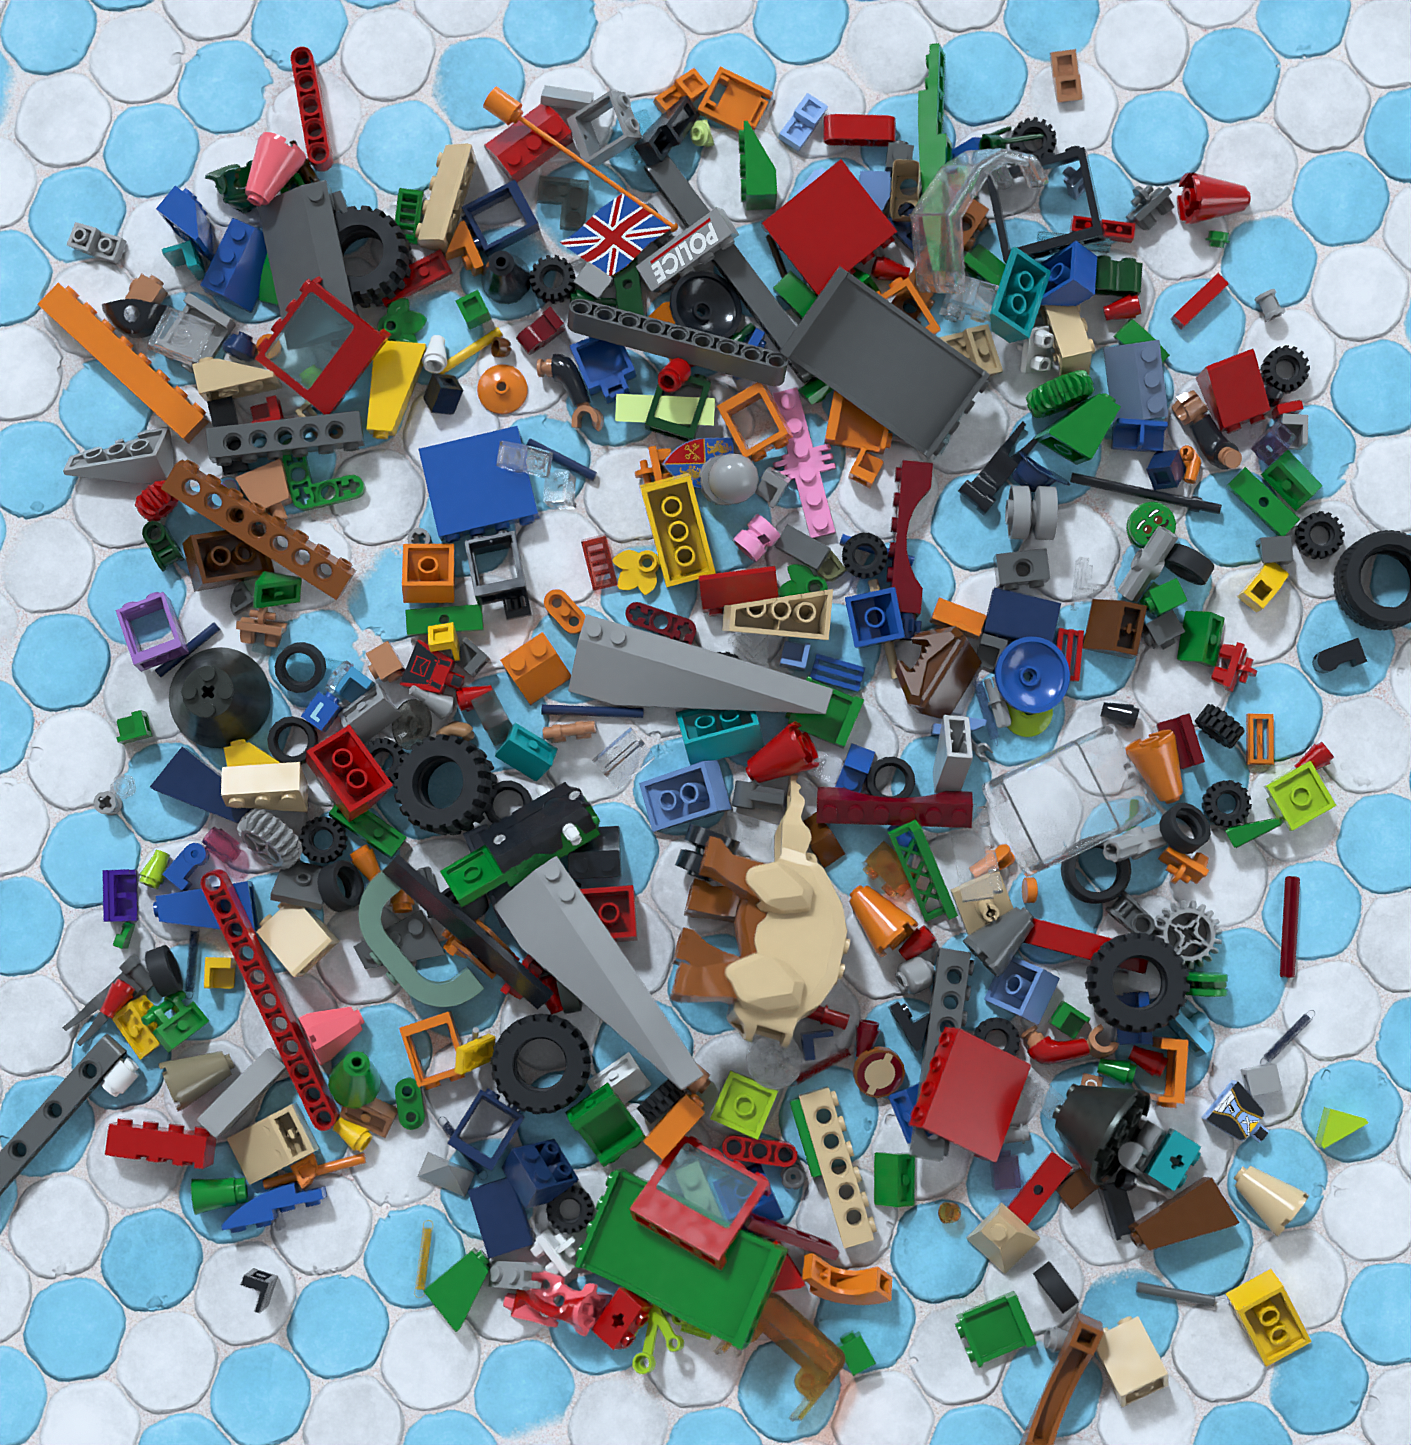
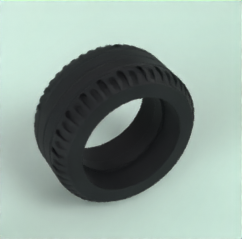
[1061,836,1131,904]

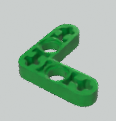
[282,438,365,511]

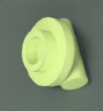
[690,120,714,147]

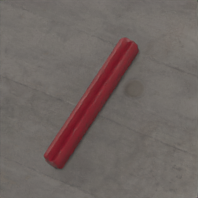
[1280,876,1300,978]

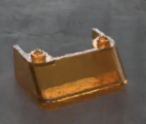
[713,1293,845,1422]

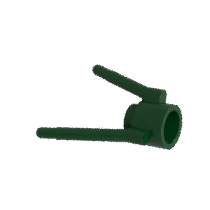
[979,126,1043,166]

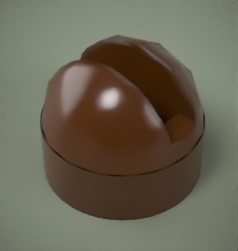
[491,337,512,358]

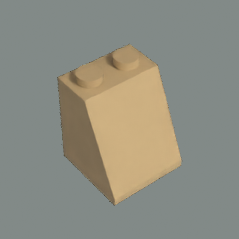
[257,902,340,977]
[1095,1316,1169,1407]

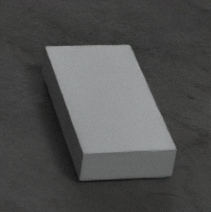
[540,85,594,110]

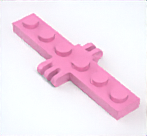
[773,387,836,539]

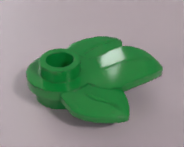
[377,298,427,343]
[778,564,828,597]

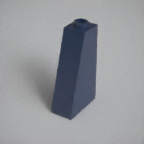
[150,747,254,824]

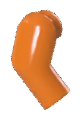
[1179,445,1201,484]

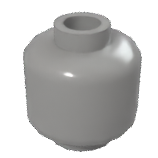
[895,956,935,994]

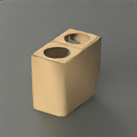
[890,159,922,222]

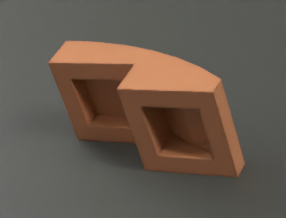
[1050,49,1082,103]

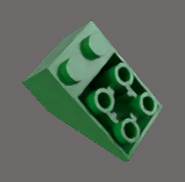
[738,121,777,210]

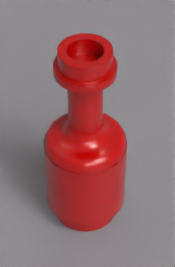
[658,358,695,392]

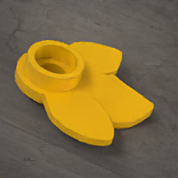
[612,550,660,595]

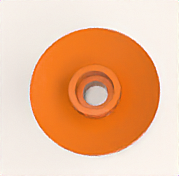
[477,364,528,414]

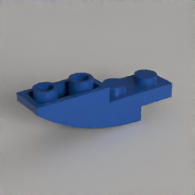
[221,1181,327,1233]

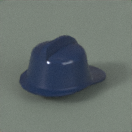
[1012,451,1071,492]

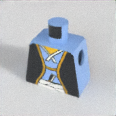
[1201,1080,1269,1143]

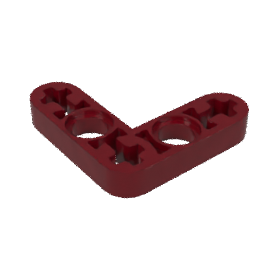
[625,602,696,645]

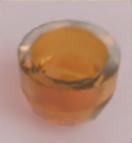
[938,1202,961,1223]

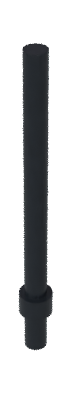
[1070,472,1221,514]

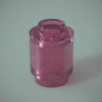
[202,827,242,864]

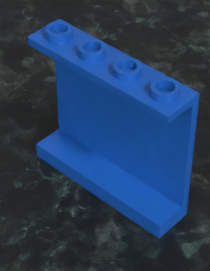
[418,426,540,543]

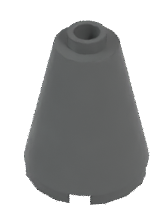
[963,907,1034,977]

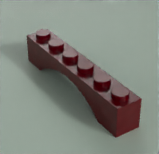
[886,460,933,617]
[816,787,973,828]

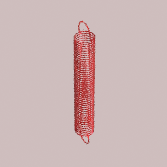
[788,1046,856,1086]

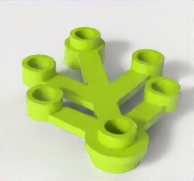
[624,1303,687,1374]

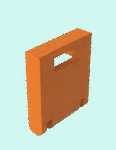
[697,66,773,133]

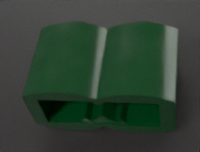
[1095,255,1143,297]

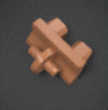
[236,607,287,647]

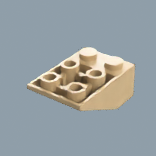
[227,1102,320,1185]

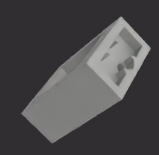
[567,90,642,166]

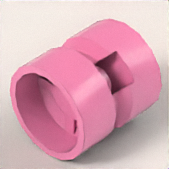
[733,514,781,562]

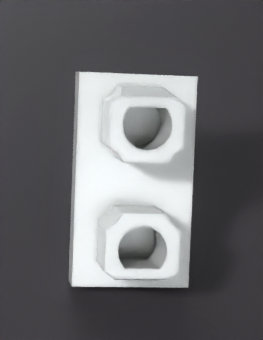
[1016,325,1054,373]
[530,1226,576,1276]

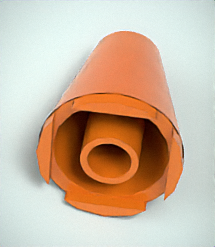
[1125,730,1183,804]
[849,885,918,957]

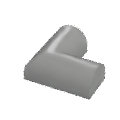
[1118,1120,1166,1177]

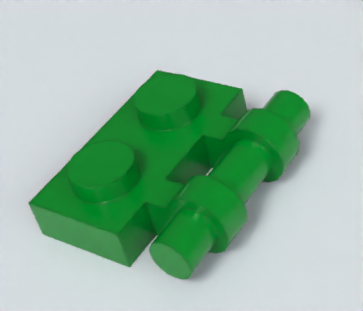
[141,990,209,1053]

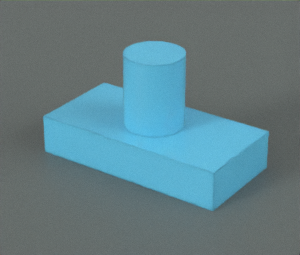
[1168,1010,1213,1057]

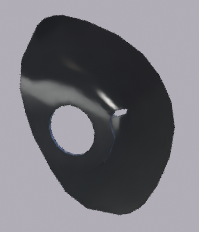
[102,299,173,338]

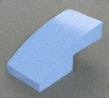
[778,93,828,152]

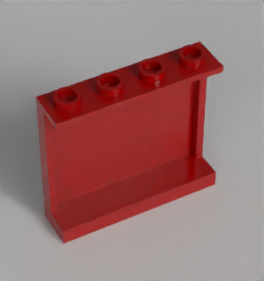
[760,159,897,296]
[909,1027,1031,1163]

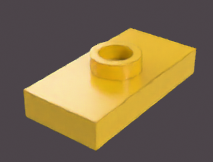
[455,1034,496,1075]

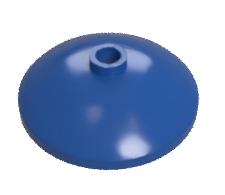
[995,637,1070,714]

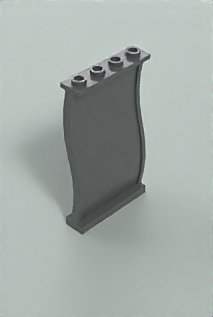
[780,266,990,459]

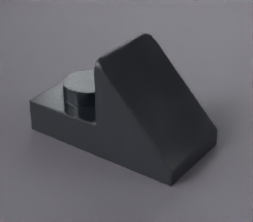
[888,1001,930,1052]

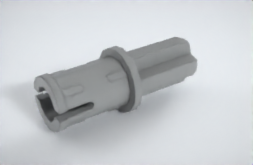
[984,677,1011,728]

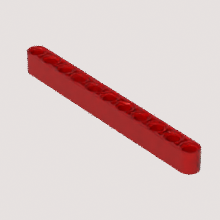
[200,869,339,1131]

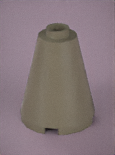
[158,1051,235,1112]

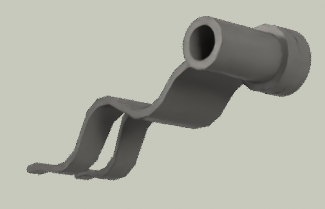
[62,954,154,1046]

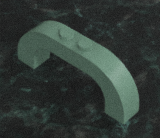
[359,866,484,1007]

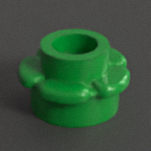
[1205,230,1230,248]

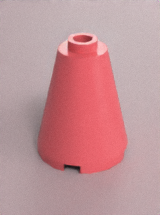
[245,132,306,207]

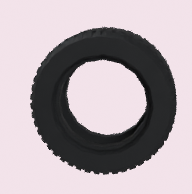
[1333,530,1411,631]

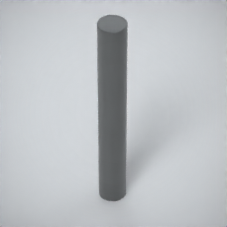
[1135,1282,1215,1306]

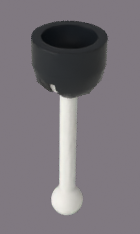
[1115,1169,1175,1200]

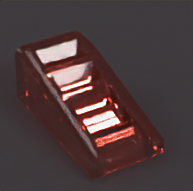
[581,534,618,591]

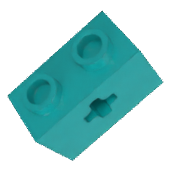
[1144,1128,1201,1191]

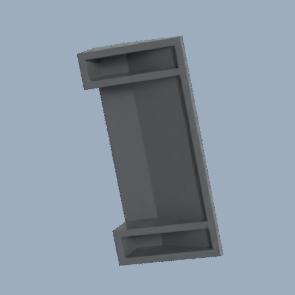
[258,180,359,350]

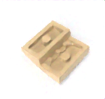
[939,324,1003,377]

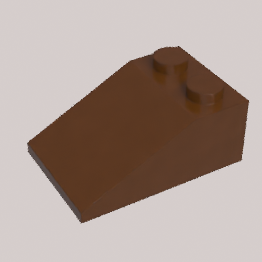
[182,524,275,592]

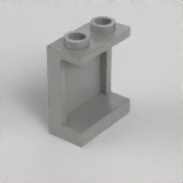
[156,292,236,374]

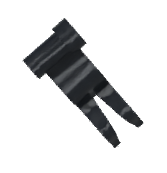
[958,421,1038,515]

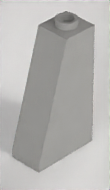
[197,1048,286,1138]

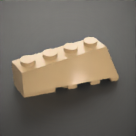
[722,589,833,640]

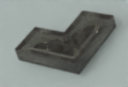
[537,176,590,231]

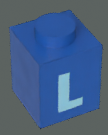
[301,691,343,733]

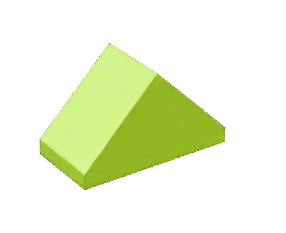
[1315,1107,1368,1149]

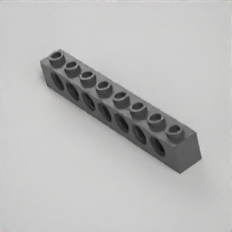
[909,948,974,1162]

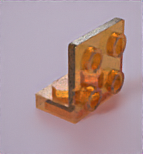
[862,841,920,899]

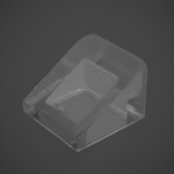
[807,751,844,785]

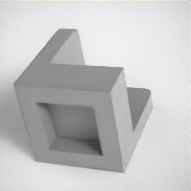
[574,261,614,299]
[1276,414,1308,450]
[755,467,792,508]
[1241,1063,1282,1096]

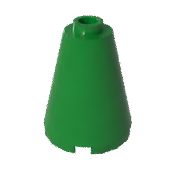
[328,1051,381,1109]

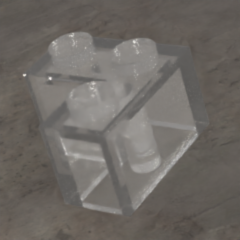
[939,272,999,323]

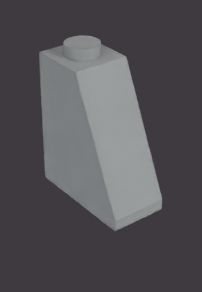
[933,715,973,793]

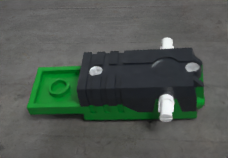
[440,782,600,907]

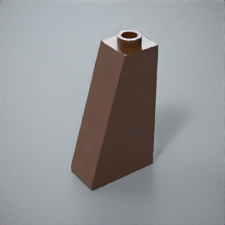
[1128,1177,1240,1251]

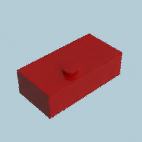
[579,885,638,942]

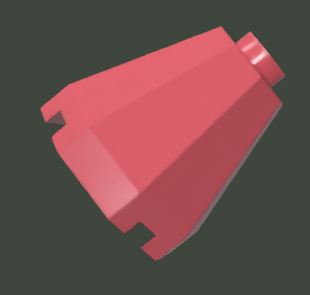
[298,1007,365,1066]

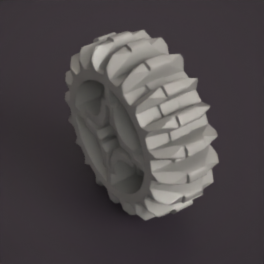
[237,808,303,870]
[1153,900,1222,970]

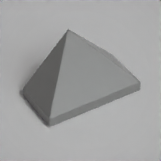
[418,1152,475,1197]

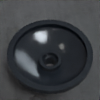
[670,271,742,338]

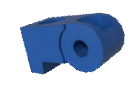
[162,843,210,891]

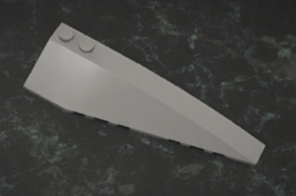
[568,614,833,714]
[493,856,704,1090]

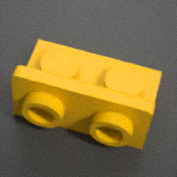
[111,995,161,1060]

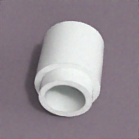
[101,1057,140,1097]

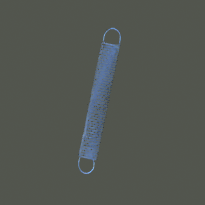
[973,674,999,746]

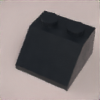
[568,826,622,880]

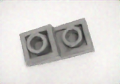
[66,222,127,264]

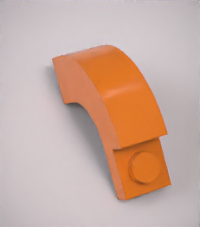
[802,1253,893,1305]

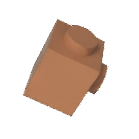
[125,273,168,309]
[365,641,405,683]

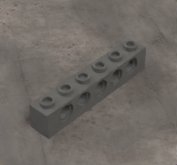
[206,411,365,466]

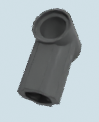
[732,780,785,812]

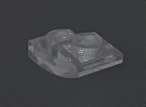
[496,441,553,478]

